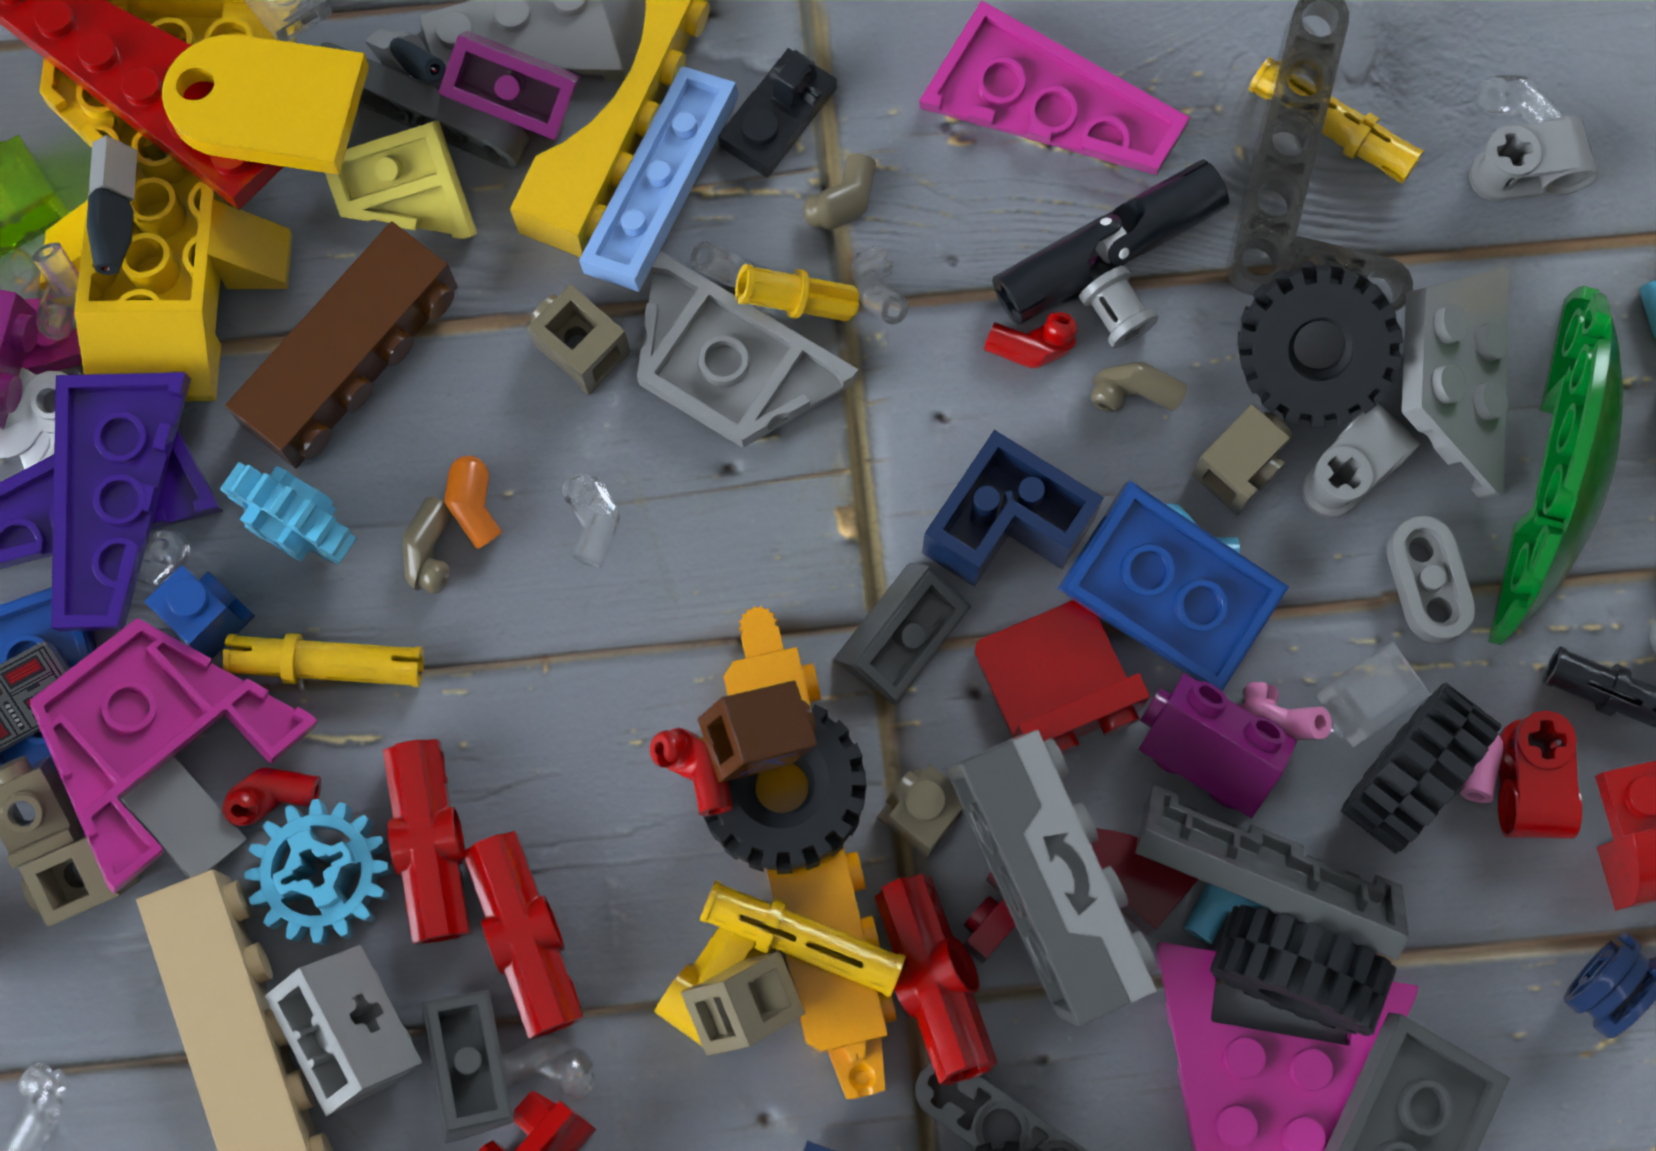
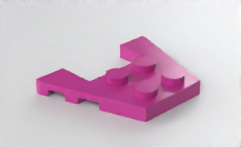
[30,618,317,895]
[1155,942,1418,1151]

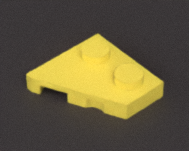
[325,120,477,239]

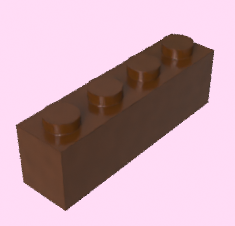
[224,221,458,469]

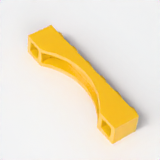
[510,0,710,257]

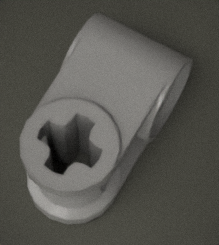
[1468,115,1599,202]
[1301,400,1422,519]

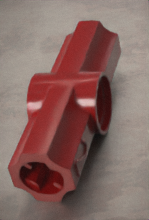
[383,739,472,945]
[462,831,585,1040]
[874,873,998,1085]

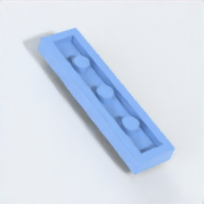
[579,66,739,292]

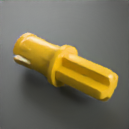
[735,264,860,321]

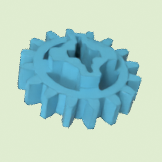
[220,462,357,565]
[244,799,394,946]

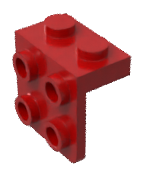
[974,600,1151,755]

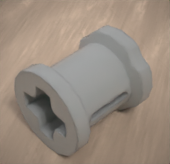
[1079,266,1159,349]

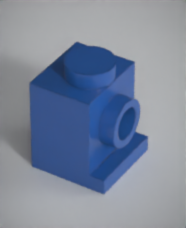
[144,565,255,659]

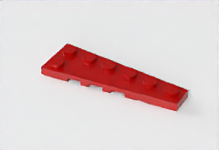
[0,0,284,210]

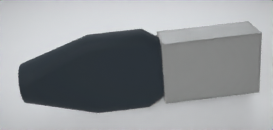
[365,28,446,84]
[86,135,138,275]

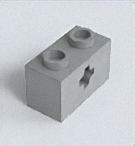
[265,944,422,1116]

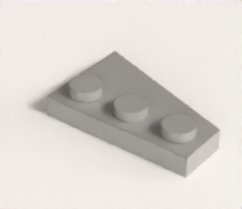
[419,0,625,81]

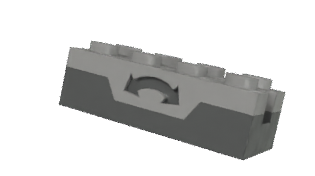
[945,729,1157,1027]

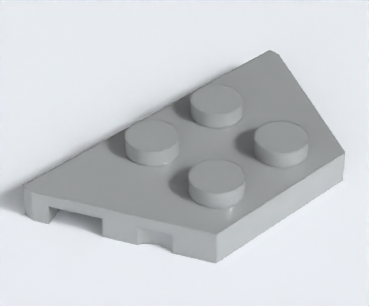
[637,251,858,448]
[1402,267,1509,499]

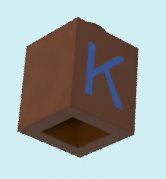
[697,680,818,783]

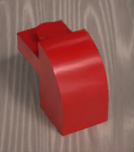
[1595,761,1656,911]

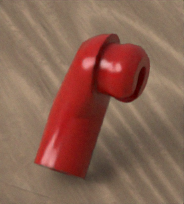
[984,312,1078,369]
[650,727,733,816]
[222,767,322,826]

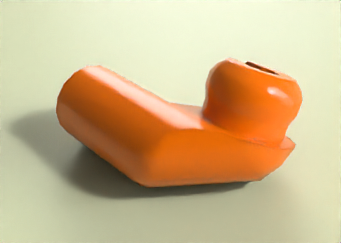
[444,455,503,549]

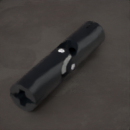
[992,159,1229,325]

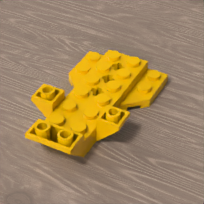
[39,0,299,402]

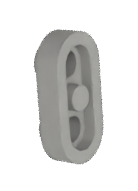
[1387,516,1475,644]

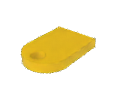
[162,34,369,175]

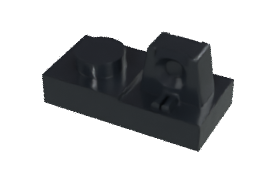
[718,48,837,178]

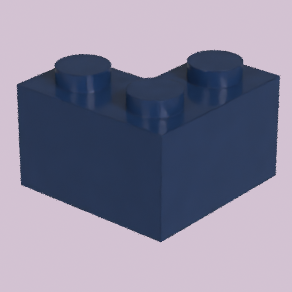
[922,429,1104,587]

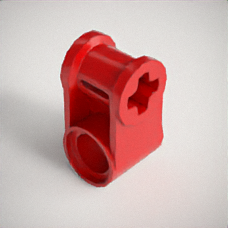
[1498,710,1582,839]

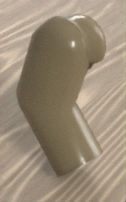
[803,154,876,230]
[1090,362,1187,412]
[402,497,453,594]

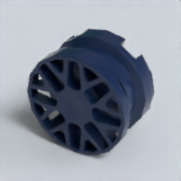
[1564,932,1656,1039]

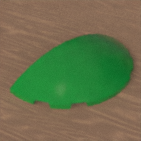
[1488,286,1623,645]

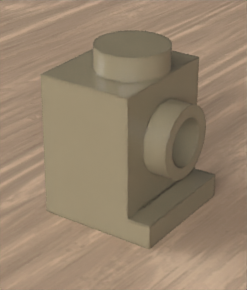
[527,284,630,396]
[1191,404,1293,516]
[0,755,83,869]
[876,764,964,858]
[18,835,141,927]
[681,950,806,1056]

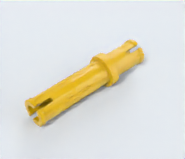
[1248,56,1424,185]
[223,633,424,688]
[699,880,905,997]

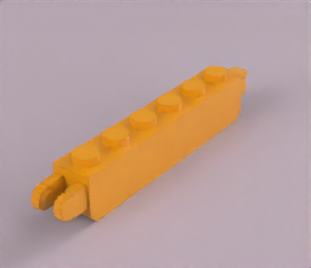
[723,605,897,1100]

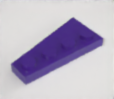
[51,372,191,632]
[0,428,223,569]

